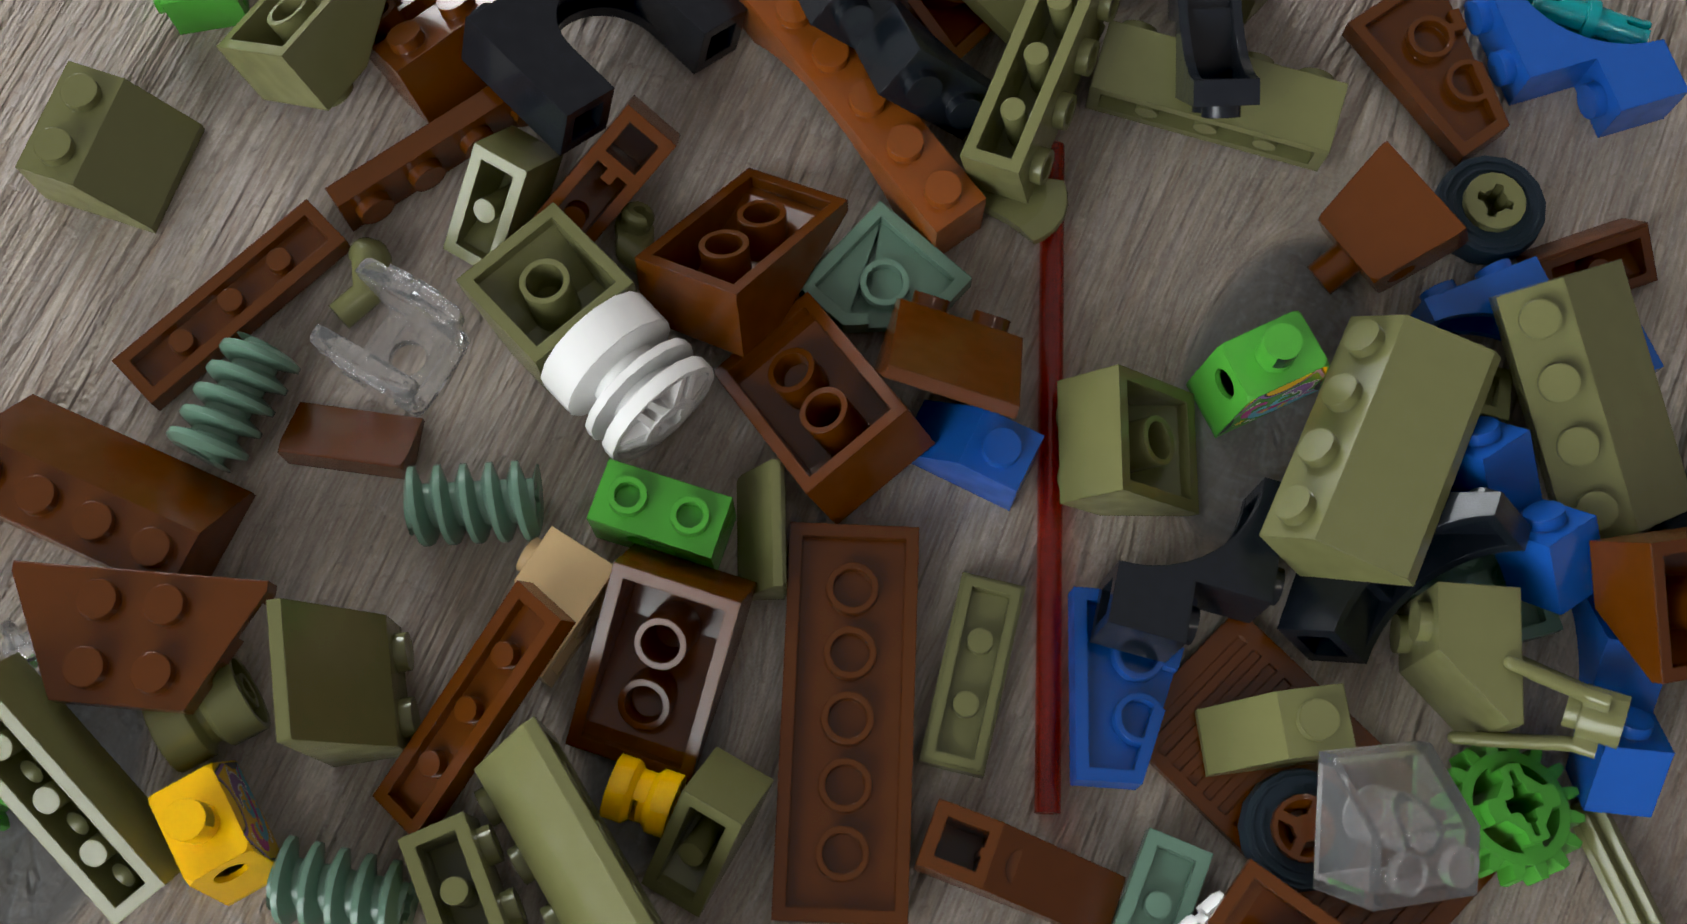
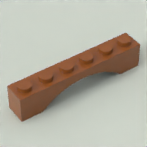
[739,0,986,254]

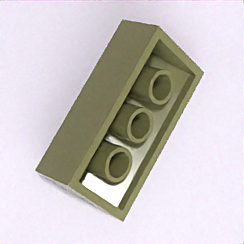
[1489,259,1687,539]
[1259,314,1501,587]
[474,716,664,924]

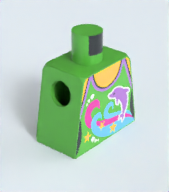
[1186,310,1330,438]

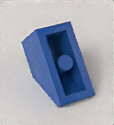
[911,400,1045,511]

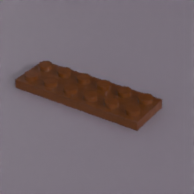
[771,522,920,924]

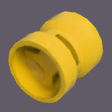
[600,753,687,838]

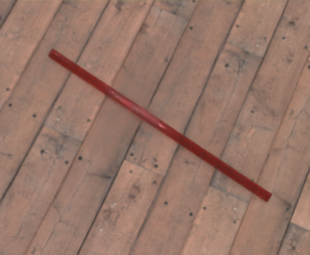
[1034,141,1065,815]

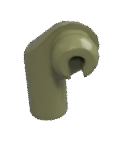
[615,201,655,276]
[328,237,392,329]

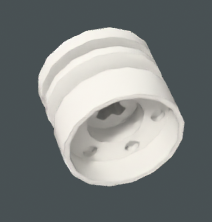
[541,291,715,463]

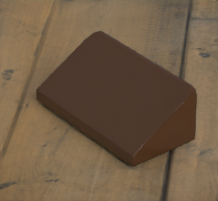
[1516,218,1658,290]
[277,402,425,480]

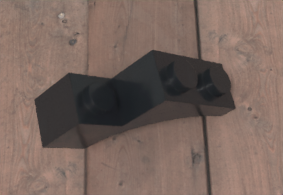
[798,0,992,140]
[1168,0,1260,118]
[1090,477,1285,663]
[1277,488,1532,664]

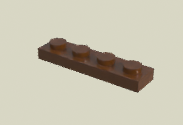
[325,86,529,232]
[112,199,350,411]
[373,580,576,834]

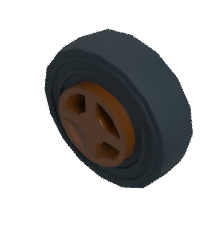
[1237,768,1364,892]

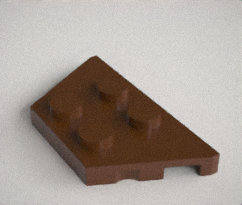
[12,560,277,715]

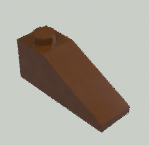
[531,95,681,242]

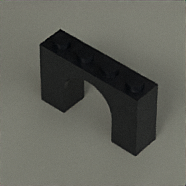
[461,0,747,156]

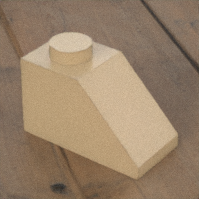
[514,526,613,688]

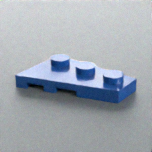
[1068,586,1185,790]

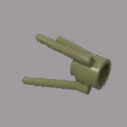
[1447,655,1632,759]

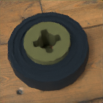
[1434,155,1546,265]

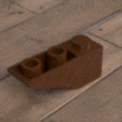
[913,798,1126,924]

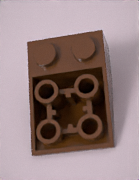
[369,0,496,123]

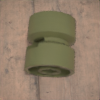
[142,655,271,773]

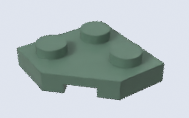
[799,201,972,333]

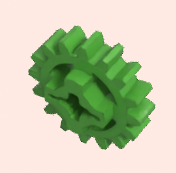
[1432,745,1586,887]

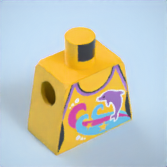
[148,760,280,906]

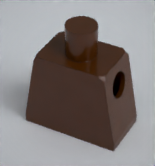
[1307,141,1469,295]

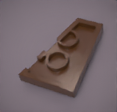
[1342,0,1510,167]

